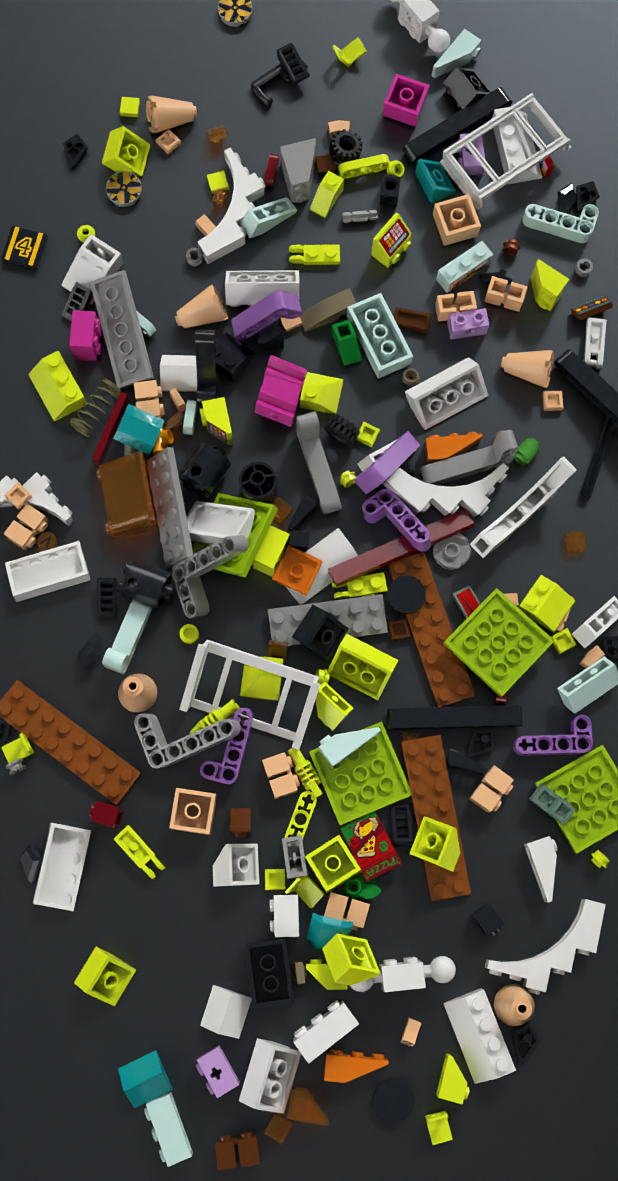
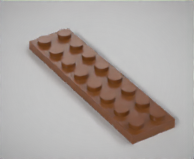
[388,552,475,707]
[0,680,142,806]
[401,735,471,901]

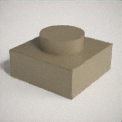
[289,962,307,984]

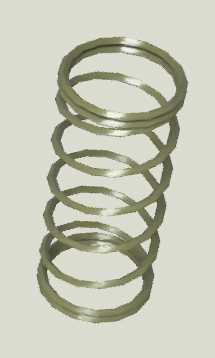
[70,379,122,437]

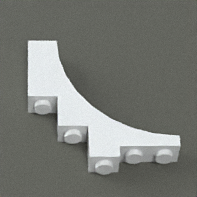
[198,147,266,264]
[470,456,577,558]
[383,463,509,517]
[0,472,74,526]
[485,899,606,995]

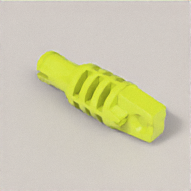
[190,699,240,735]
[287,748,323,798]

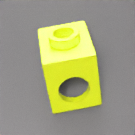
[332,37,367,67]
[1,733,34,763]
[285,875,325,908]
[425,1110,453,1145]

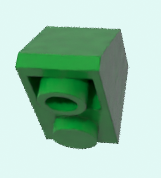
[332,319,362,366]

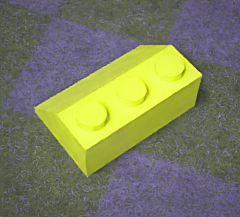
[28,351,87,422]
[327,634,398,700]

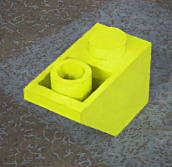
[306,959,348,990]

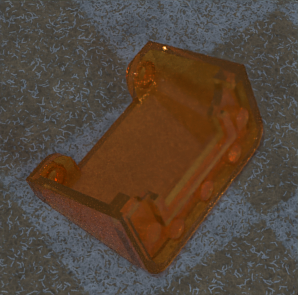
[96,451,158,540]

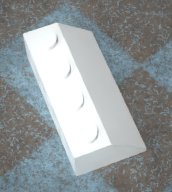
[492,107,542,185]
[225,270,299,307]
[405,357,489,430]
[443,988,516,1084]

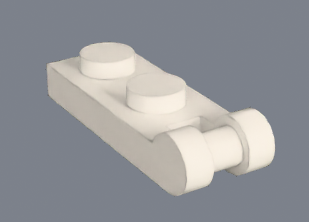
[583,317,607,370]

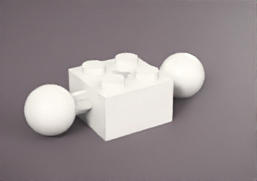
[389,0,450,53]
[350,956,456,992]

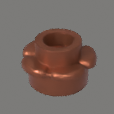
[503,239,521,256]

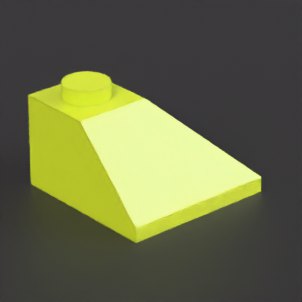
[300,372,344,415]
[240,657,283,701]
[409,816,460,872]

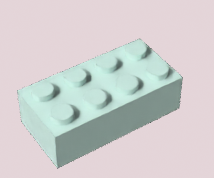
[347,293,413,379]

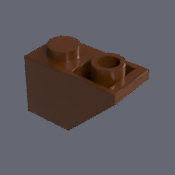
[230,808,251,838]

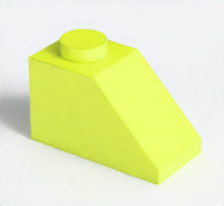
[310,171,344,218]
[316,682,354,731]
[436,1053,469,1105]

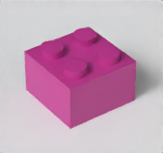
[382,74,430,127]
[69,310,103,361]

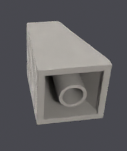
[280,138,316,203]

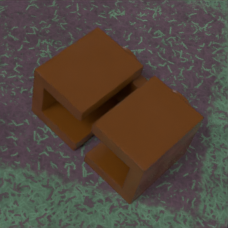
[215,1131,260,1171]

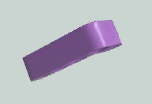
[231,291,303,340]
[354,431,420,494]
[362,489,431,551]
[200,707,253,784]
[513,715,593,756]

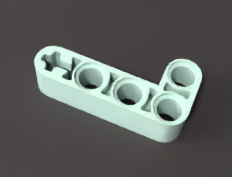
[522,204,599,243]
[102,600,152,674]

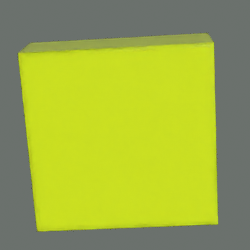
[120,97,140,117]
[207,171,229,194]
[356,422,380,447]
[551,628,577,654]
[265,869,286,890]

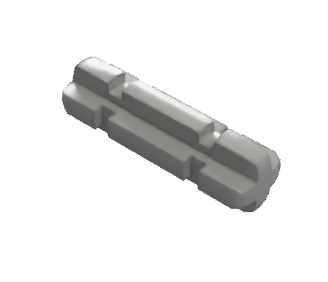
[342,210,378,223]

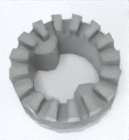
[186,247,203,266]
[575,258,593,277]
[6,758,26,776]

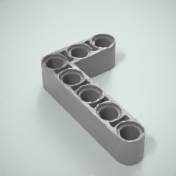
[296,411,342,515]
[419,430,519,486]
[172,535,248,618]
[134,714,241,768]

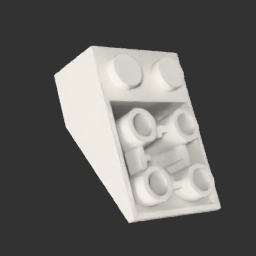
[61,234,123,305]

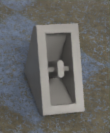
[282,836,307,879]

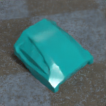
[113,404,164,455]
[307,913,353,951]

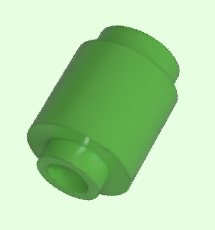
[514,438,540,466]

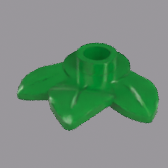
[344,872,382,900]

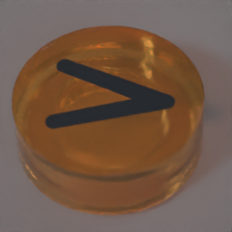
[37,532,58,551]

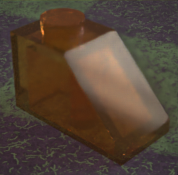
[287,1087,329,1126]

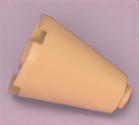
[146,95,197,133]
[175,285,228,329]
[501,350,554,388]
[118,674,157,712]
[494,984,535,1026]

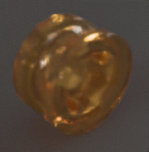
[212,188,228,207]

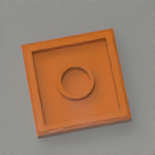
[271,544,323,596]

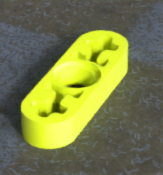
[338,154,390,179]
[285,791,317,840]

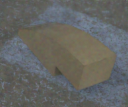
[300,288,356,332]

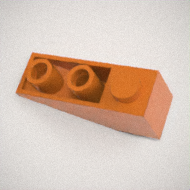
[424,432,483,465]
[324,1049,389,1083]

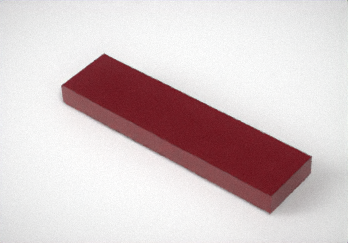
[92,392,129,467]

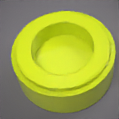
[179,624,199,644]

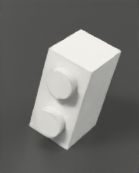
[270,895,299,937]

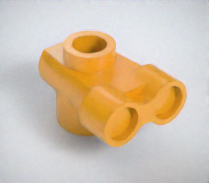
[153,428,174,455]

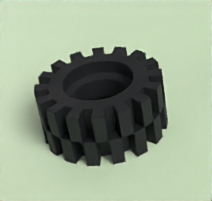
[329,129,363,164]
[323,414,360,447]

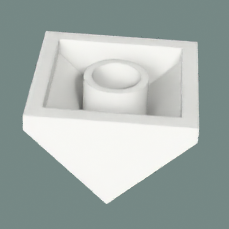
[160,355,197,392]
[200,985,252,1039]

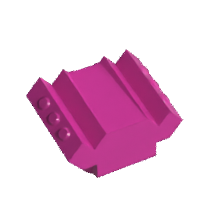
[254,355,307,427]

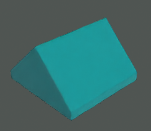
[415,159,456,204]
[118,1050,173,1108]

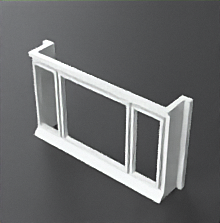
[440,93,572,211]
[179,640,320,750]

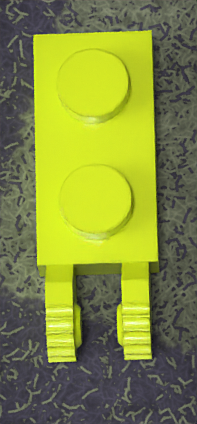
[289,245,340,265]
[332,572,388,599]
[114,825,165,879]

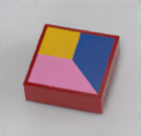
[539,156,554,177]

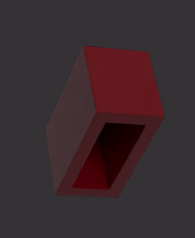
[89,801,124,829]

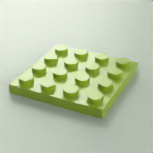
[192,493,278,578]
[443,588,554,697]
[309,721,412,826]
[534,745,618,854]

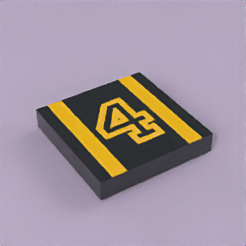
[1,226,48,269]

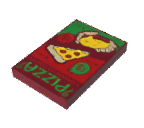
[339,811,402,883]

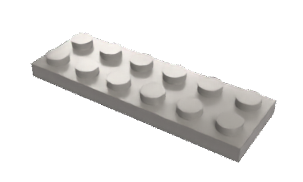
[90,270,154,389]
[147,447,193,569]
[268,594,388,646]

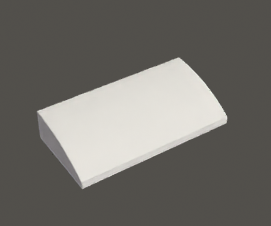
[186,501,255,544]
[285,528,358,605]
[5,541,91,602]
[32,823,91,911]

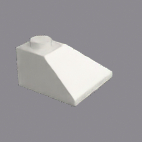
[213,844,259,887]

